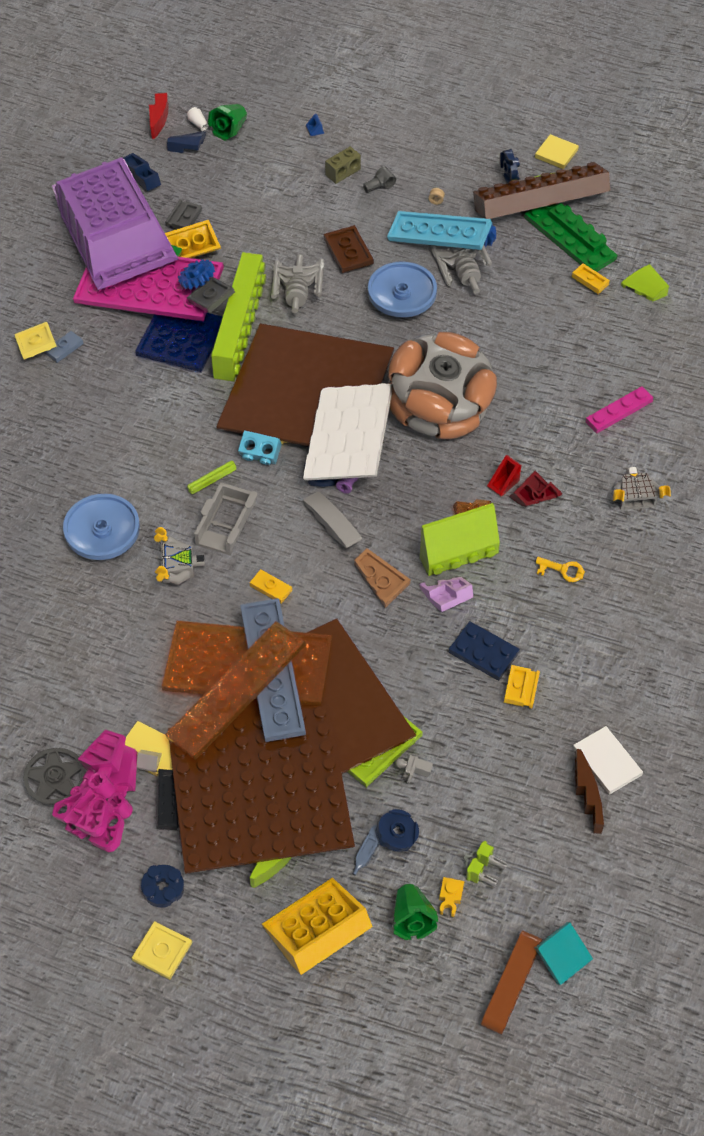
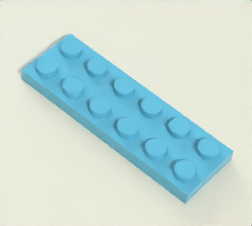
[387,211,492,250]

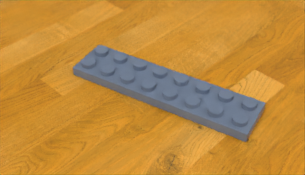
[240,598,306,742]

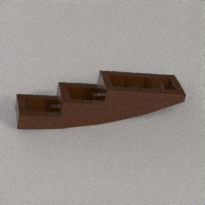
[575,749,604,834]

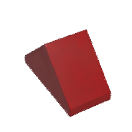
[487,455,522,496]

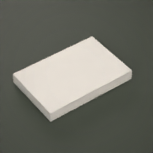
[573,726,643,795]

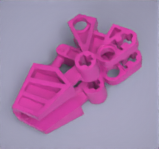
[52,730,138,852]

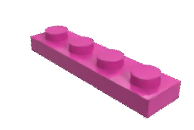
[585,386,653,434]

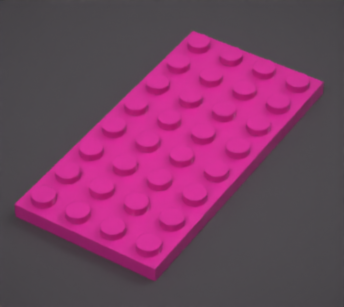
[73,257,224,321]

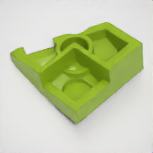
[621,264,669,302]

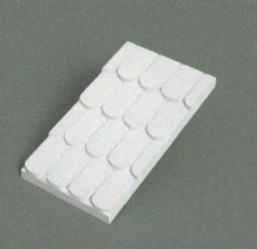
[303,383,393,480]

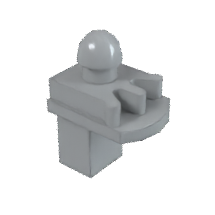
[395,755,433,784]

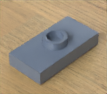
[45,331,84,363]

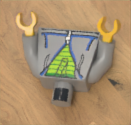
[154,527,205,585]

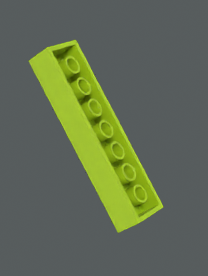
[211,252,266,382]

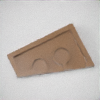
[354,548,411,608]

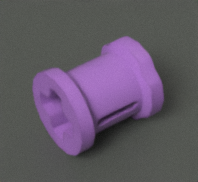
[336,478,359,494]

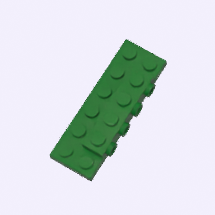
[524,203,618,272]

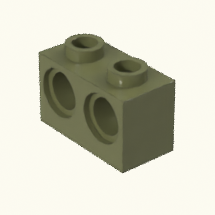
[325,146,361,184]

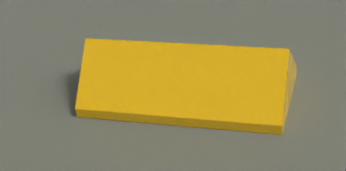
[165,220,221,258]

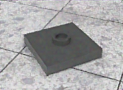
[187,277,235,314]

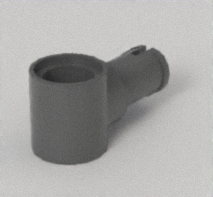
[363,167,397,193]

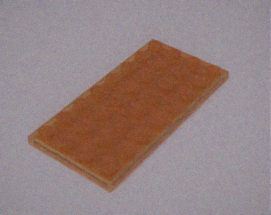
[162,621,332,706]

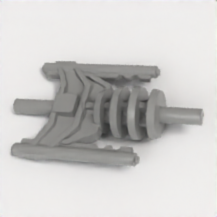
[431,245,492,294]
[271,254,324,313]

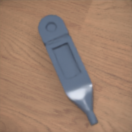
[353,825,379,876]

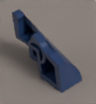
[167,131,206,153]

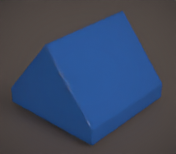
[306,113,324,136]

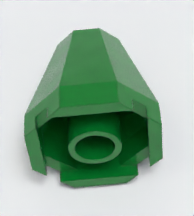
[208,104,247,141]
[392,884,438,940]

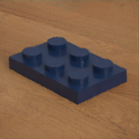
[448,621,520,681]

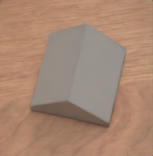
[137,750,162,773]

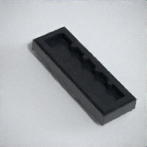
[156,769,178,830]

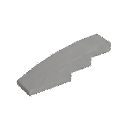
[303,491,362,548]

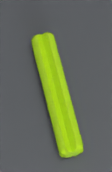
[187,461,236,494]

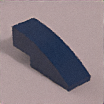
[123,153,161,191]

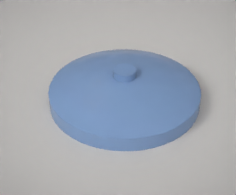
[368,262,437,317]
[63,494,140,560]

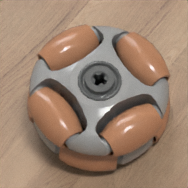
[388,332,497,439]

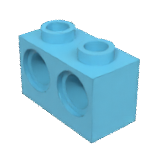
[238,430,282,465]

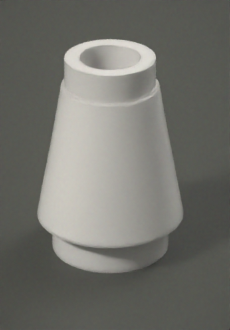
[187,107,209,131]

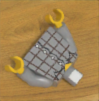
[612,467,671,510]

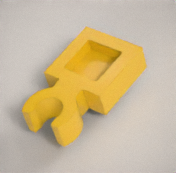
[439,877,464,917]

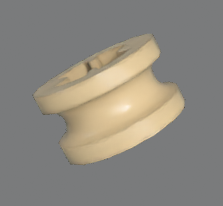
[429,188,445,205]

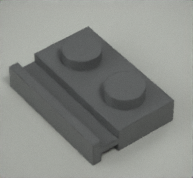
[165,199,202,229]

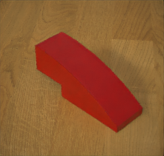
[149,93,169,139]

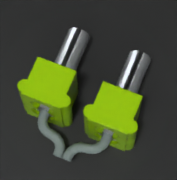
[463,841,507,887]

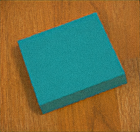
[535,922,593,985]

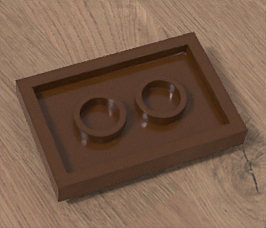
[324,225,374,273]

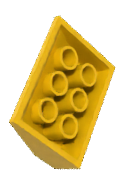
[262,878,373,975]

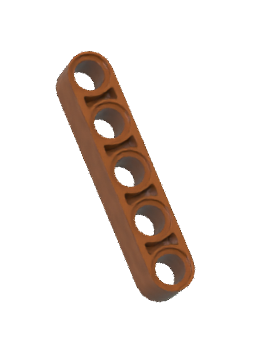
[481,930,543,1035]

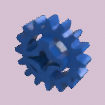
[178,259,215,290]

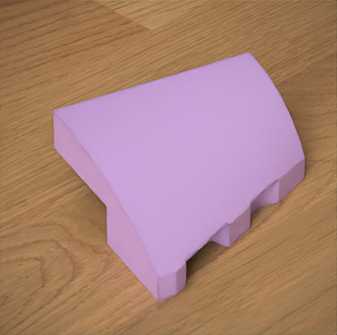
[420,577,473,612]

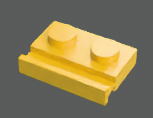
[504,665,540,709]

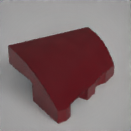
[509,470,563,507]

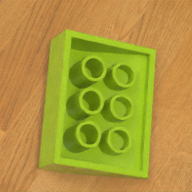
[420,503,500,576]

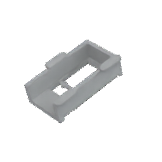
[194,482,257,555]

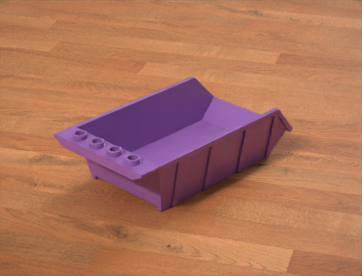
[52,157,178,290]

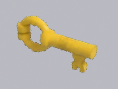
[536,557,585,582]

